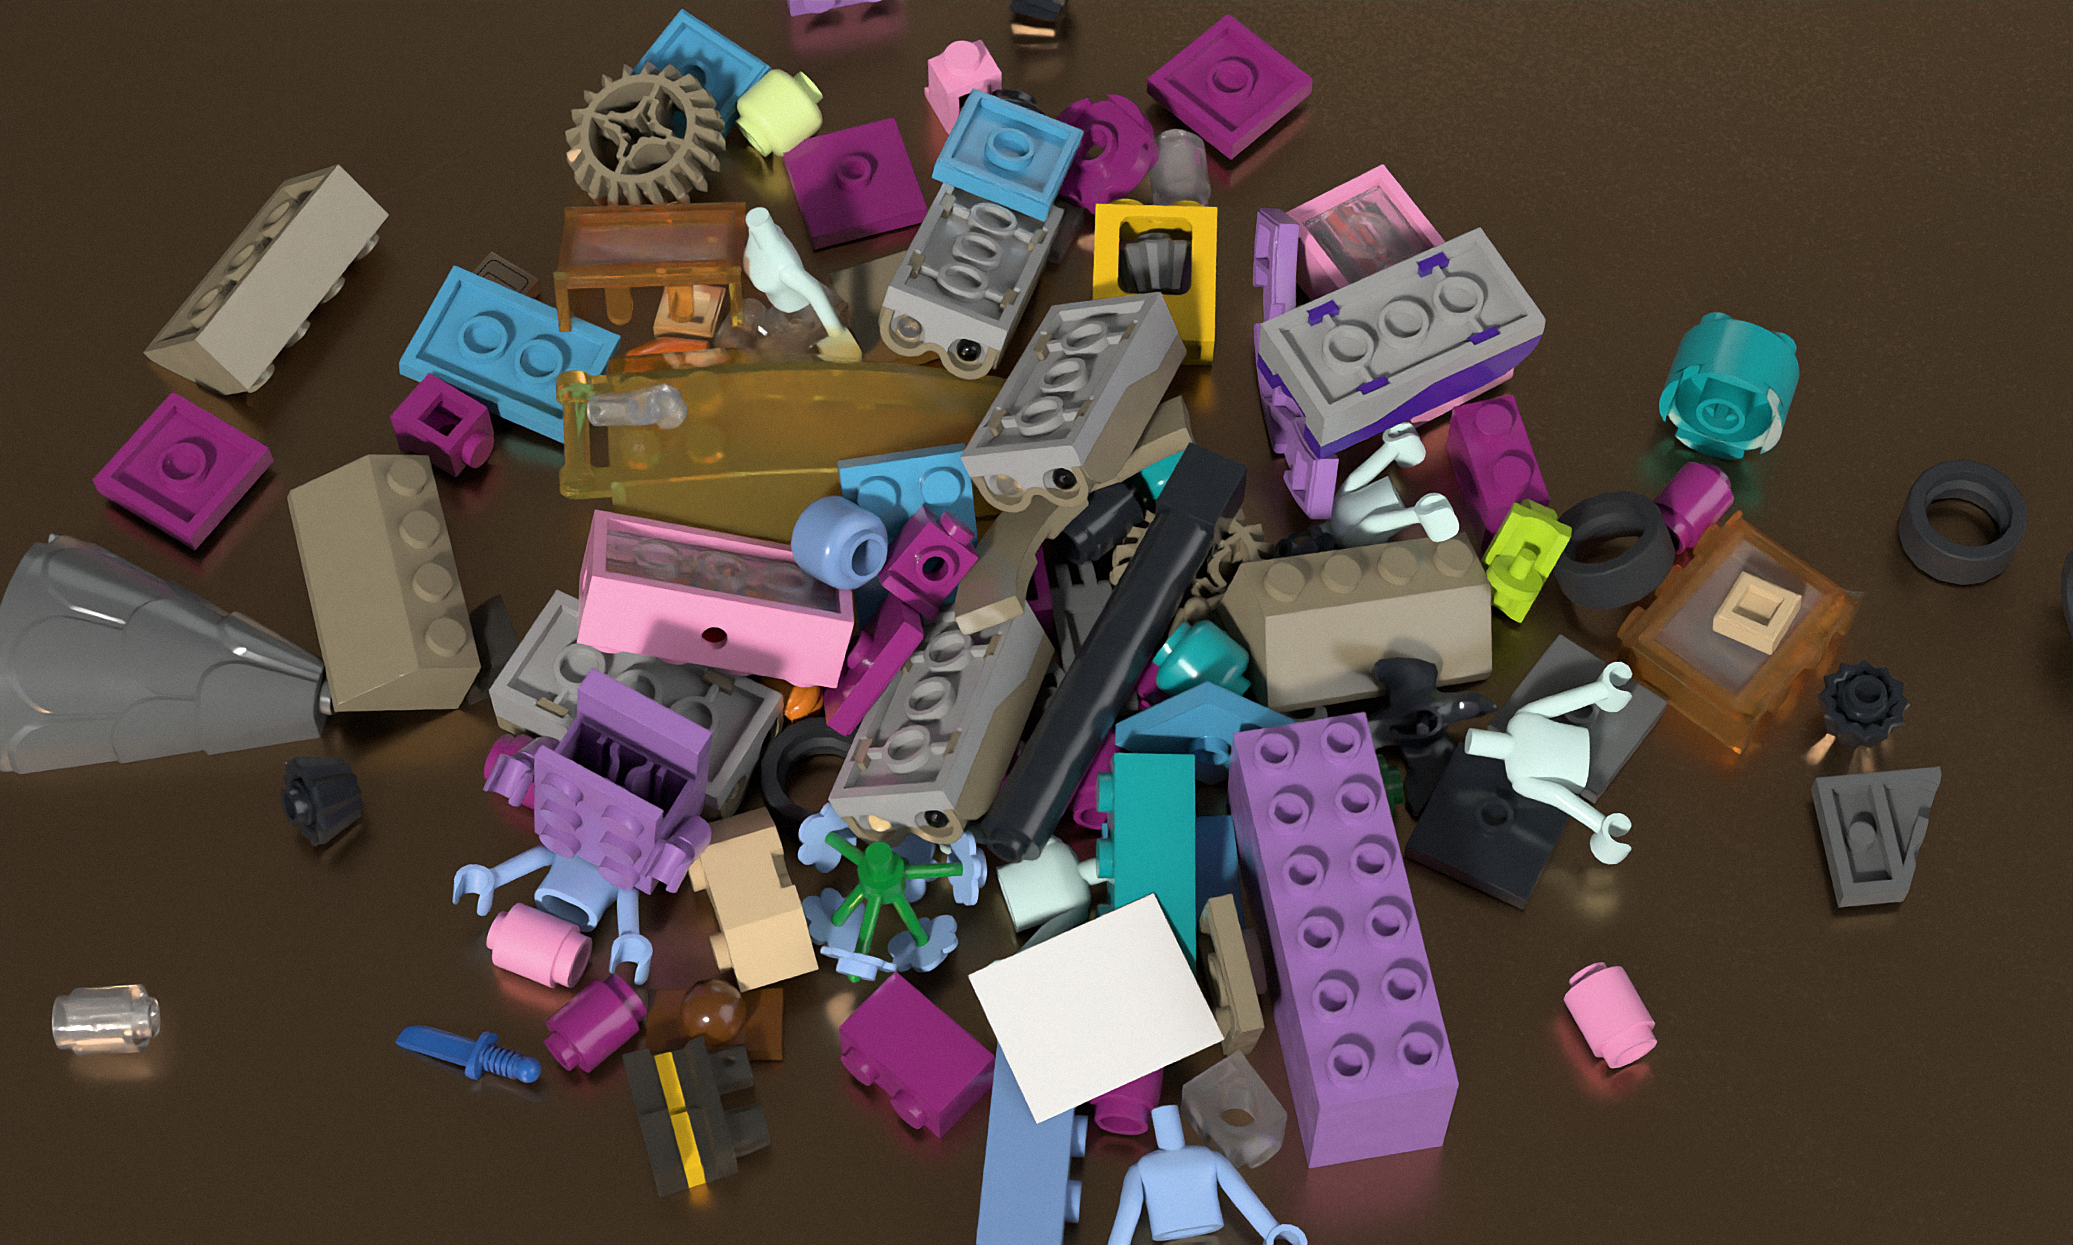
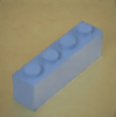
[976,1042,1088,1245]

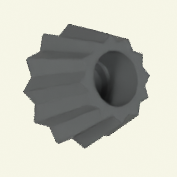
[1118,233,1192,295]

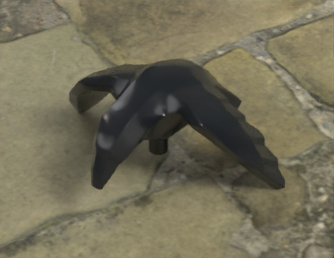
[1367,657,1498,817]

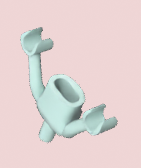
[743,207,862,374]
[1319,422,1459,549]
[1465,662,1632,864]
[939,820,1108,966]

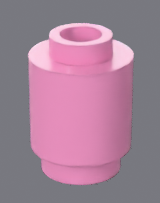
[487,903,592,988]
[1564,962,1657,1068]

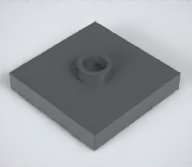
[1487,634,1668,804]

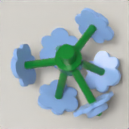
[798,802,987,983]

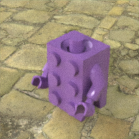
[483,668,712,895]

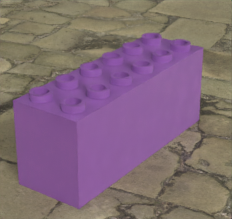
[1226,712,1459,1168]

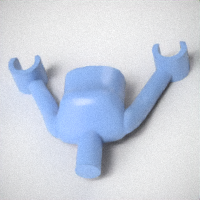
[452,844,653,985]
[1107,1105,1307,1245]

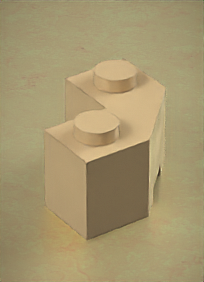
[688,806,819,992]

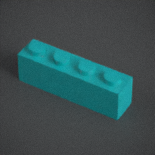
[1096,753,1196,980]

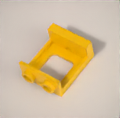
[1093,199,1217,366]

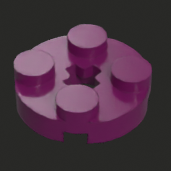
[1055,94,1160,214]

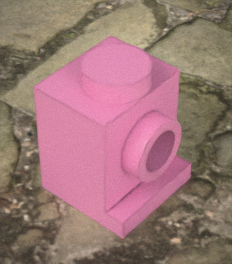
[924,39,1002,135]

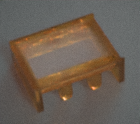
[553,202,748,332]
[1616,510,1865,755]

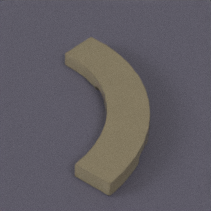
[955,395,1194,635]

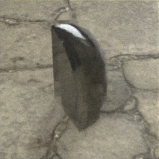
[466,594,519,704]

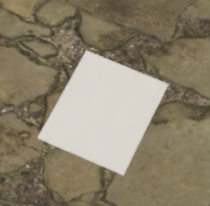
[968,893,1224,1124]

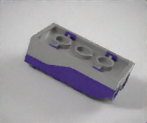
[1257,227,1546,460]

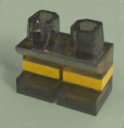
[622,1036,771,1198]

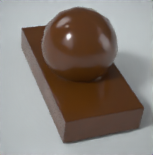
[645,978,785,1061]

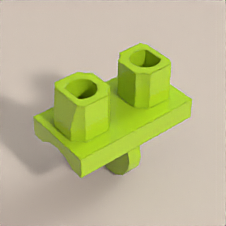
[1480,499,1572,623]

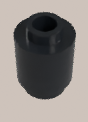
[1052,479,1144,565]

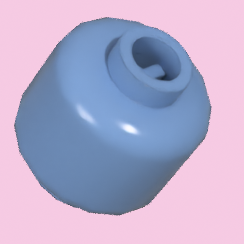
[791,496,888,590]

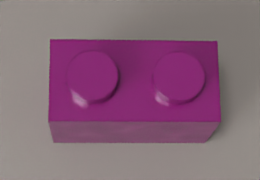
[1446,395,1550,550]
[839,972,995,1139]

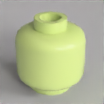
[735,69,823,157]

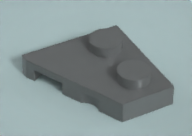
[1811,766,1942,907]

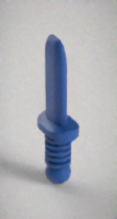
[395,1025,542,1083]

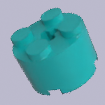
[1659,312,1800,460]

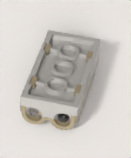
[878,183,1065,380]
[960,292,1187,513]
[489,590,784,819]
[828,600,1055,848]

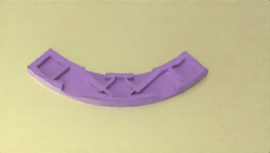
[1253,208,1339,519]

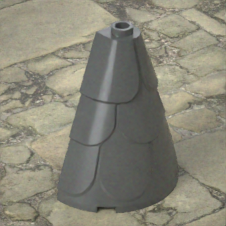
[0,533,337,774]

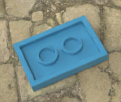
[399,265,621,445]
[837,443,978,631]

